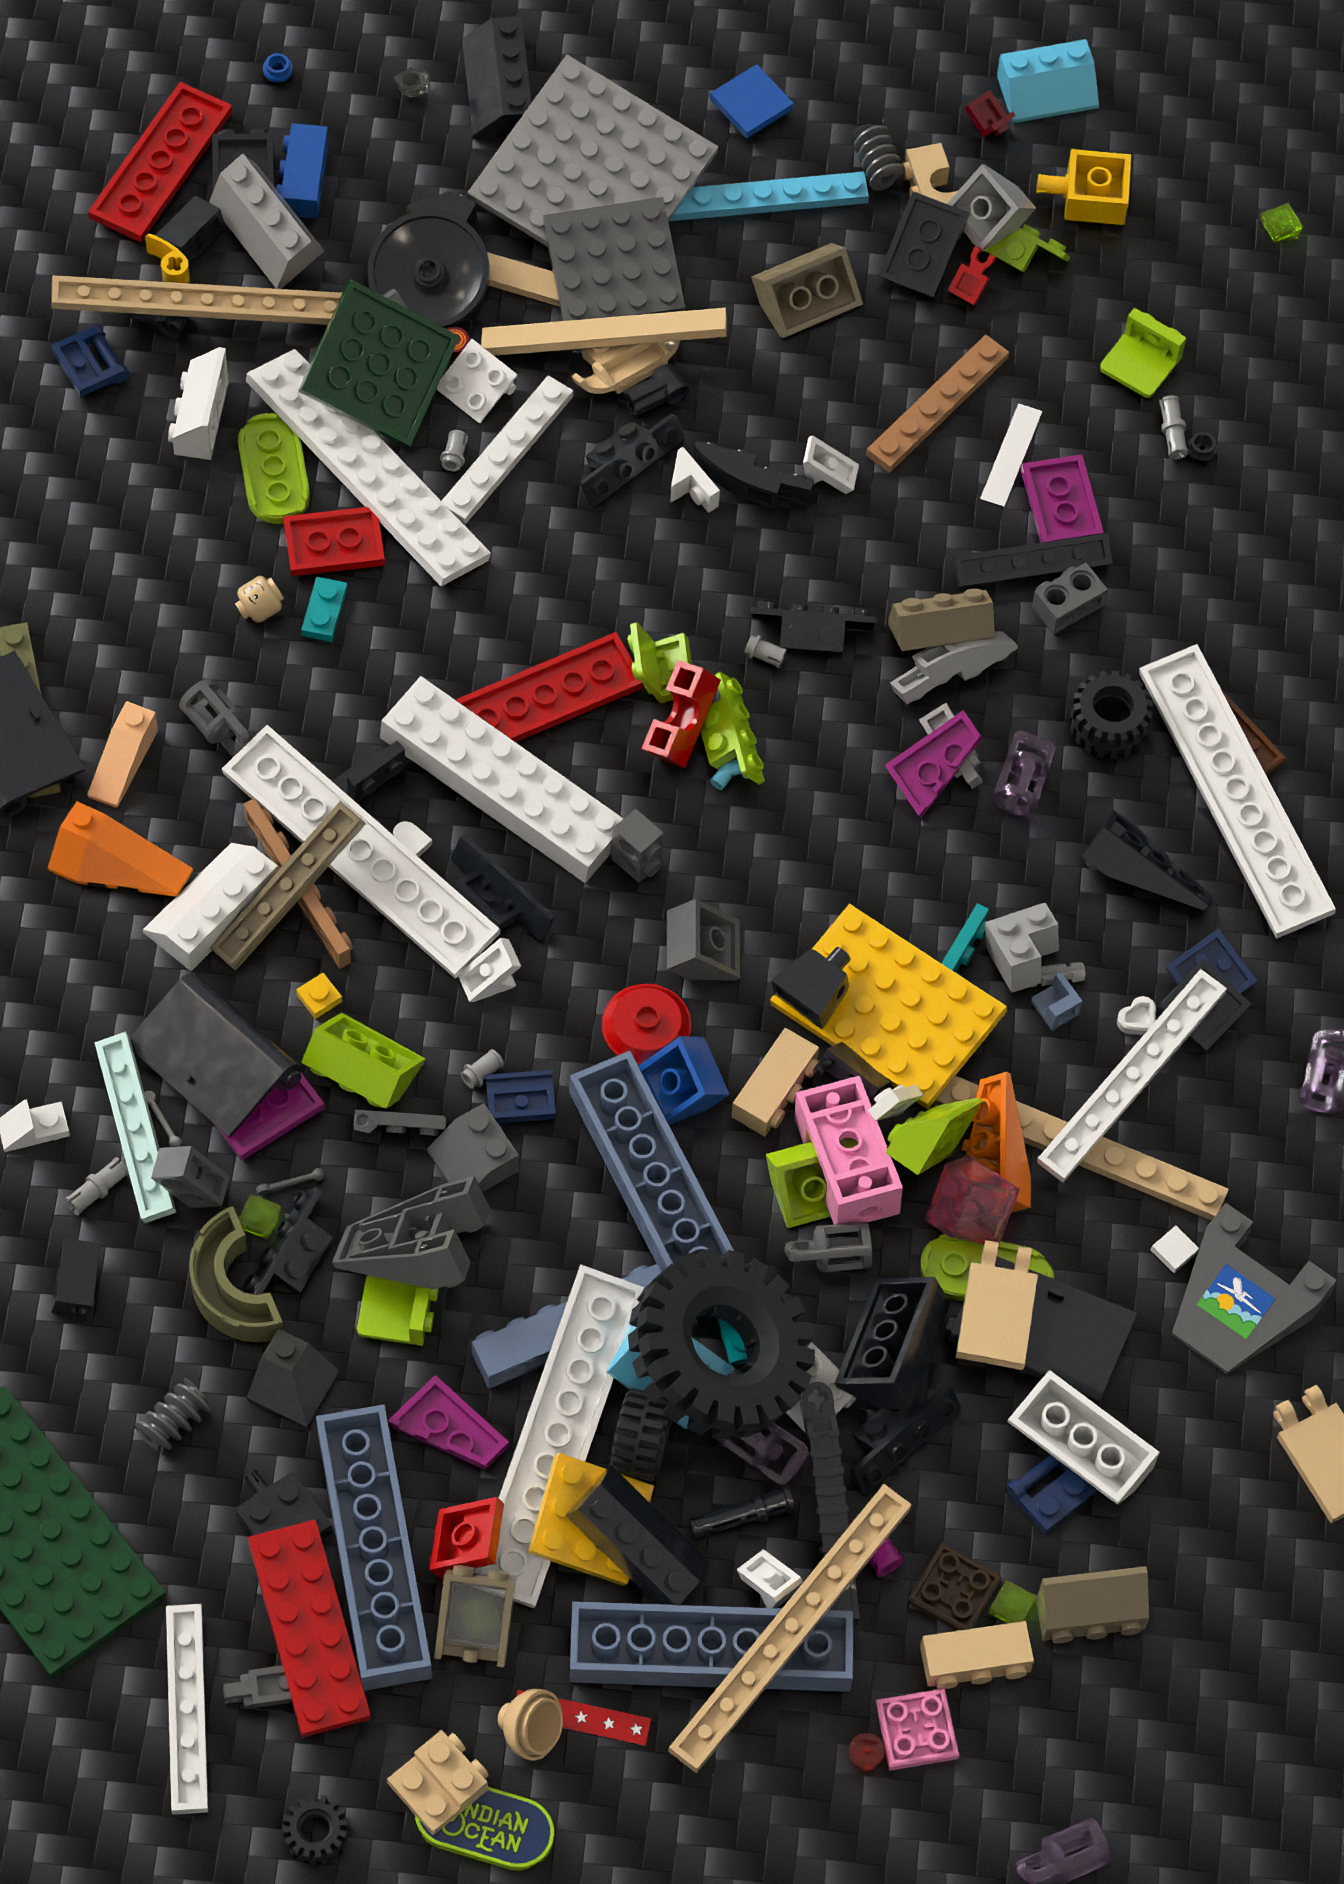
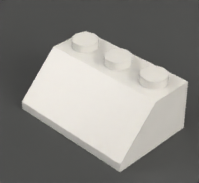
[168,347,229,460]

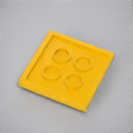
[528,1453,654,1586]

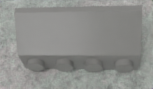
[209,154,324,289]

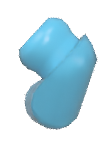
[710,758,748,790]

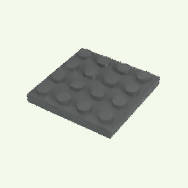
[543,197,685,321]

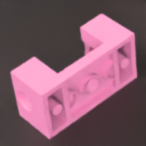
[794,1076,903,1225]

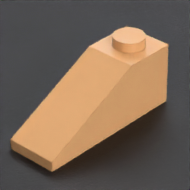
[87,701,158,808]

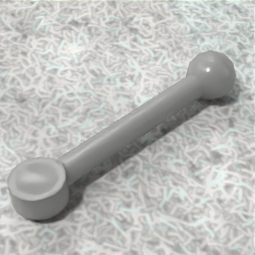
[144,1091,182,1147]

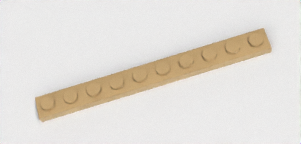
[51,275,342,325]
[932,1076,1228,1221]
[669,1484,912,1773]

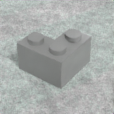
[985,903,1059,993]

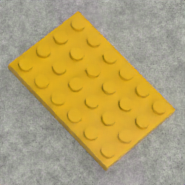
[770,904,1007,1109]

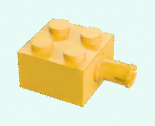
[1036,149,1131,225]

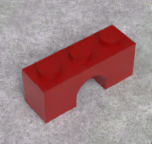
[642,660,721,768]

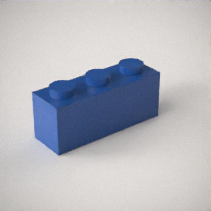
[277,123,328,218]

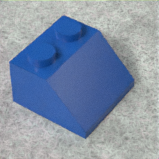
[638,1036,730,1125]

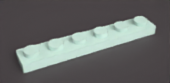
[95,1032,176,1223]

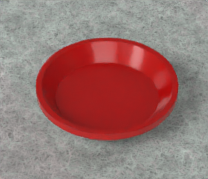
[602,984,691,1066]

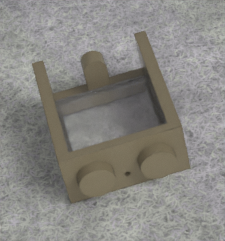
[434,1565,516,1667]

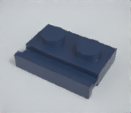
[486,1070,556,1123]

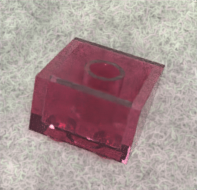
[925,1155,1020,1246]

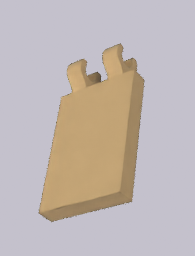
[956,1240,1038,1370]
[1273,1385,1344,1523]

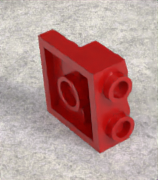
[429,1497,504,1581]

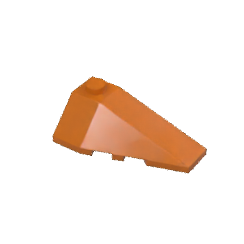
[48,802,193,897]
[953,1072,1031,1215]

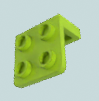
[1100,308,1186,398]
[628,622,692,703]
[357,1275,439,1346]

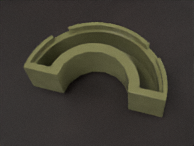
[189,1206,283,1342]

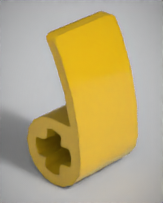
[145,234,190,284]

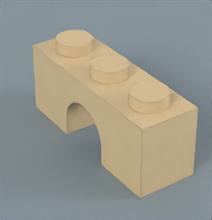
[901,143,964,233]

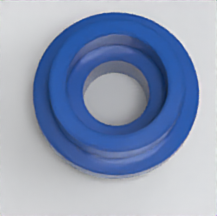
[263,53,293,82]

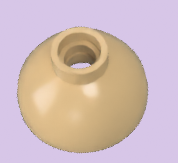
[498,1689,563,1760]

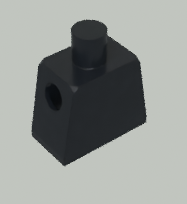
[771,947,851,1030]

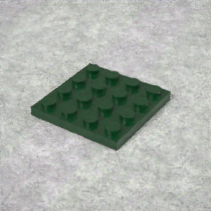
[298,279,460,448]

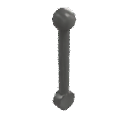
[256,1168,325,1196]

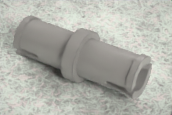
[1159,395,1188,459]
[64,1157,129,1215]

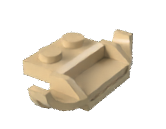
[571,341,680,394]

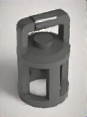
[179,678,249,757]
[784,1222,872,1272]

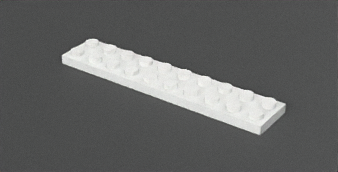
[246,349,491,587]
[1139,644,1336,939]
[222,725,500,979]
[472,1265,645,1608]

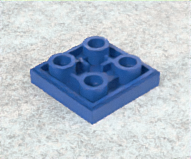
[710,64,794,139]

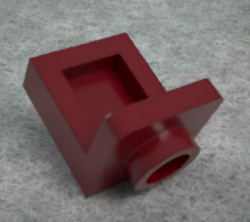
[964,90,1016,138]

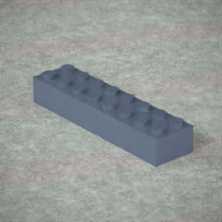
[569,1051,734,1272]
[316,1405,432,1691]
[569,1602,853,1692]

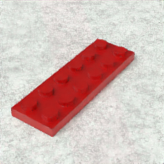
[88,82,233,243]
[455,632,644,743]
[248,1519,371,1737]

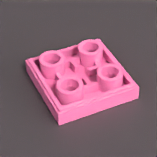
[875,1688,959,1771]

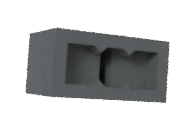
[1032,562,1108,635]
[611,808,664,883]
[151,1146,230,1208]

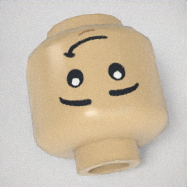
[235,576,284,623]

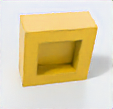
[296,973,342,1019]

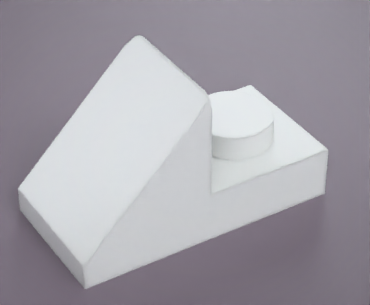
[803,435,859,494]
[670,447,720,513]
[458,938,521,1002]
[0,1099,70,1152]
[737,1549,803,1608]

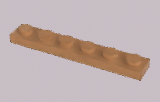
[866,335,1009,473]
[243,798,353,969]

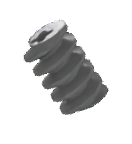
[851,124,904,191]
[134,1378,212,1451]

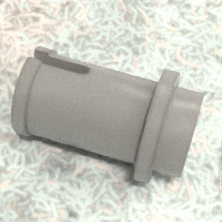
[440,430,468,471]
[744,635,787,668]
[461,1049,504,1089]

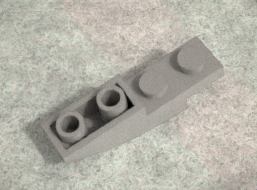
[890,631,1018,704]

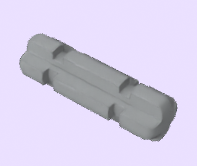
[1031,962,1086,987]

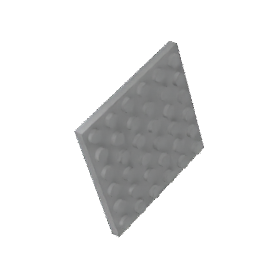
[467,55,718,247]

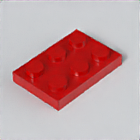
[283,507,385,577]

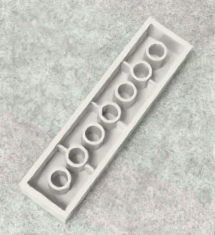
[380,676,623,884]

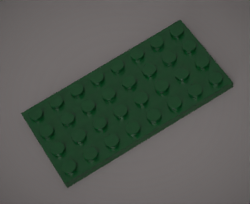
[0,1385,166,1679]

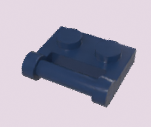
[51,325,130,397]
[1005,1453,1098,1535]

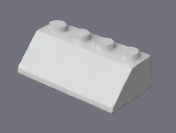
[143,843,278,971]
[1007,1370,1159,1505]

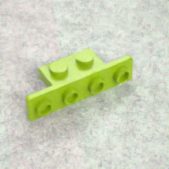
[970,224,1070,272]
[700,672,765,785]

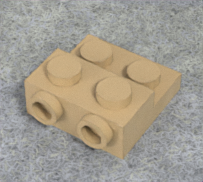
[387,1730,488,1835]

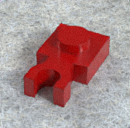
[948,246,997,305]

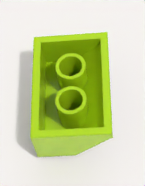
[301,1013,426,1109]
[885,1097,983,1175]
[766,1138,858,1228]

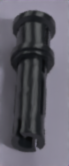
[689,1484,796,1539]

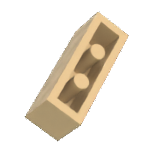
[731,1028,820,1136]
[920,1621,1034,1689]

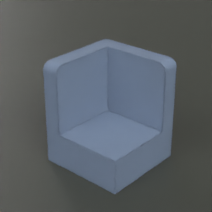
[1031,972,1082,1031]

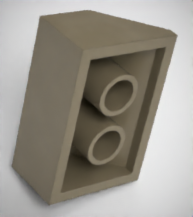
[751,243,863,338]
[888,589,995,651]
[1036,1566,1149,1644]

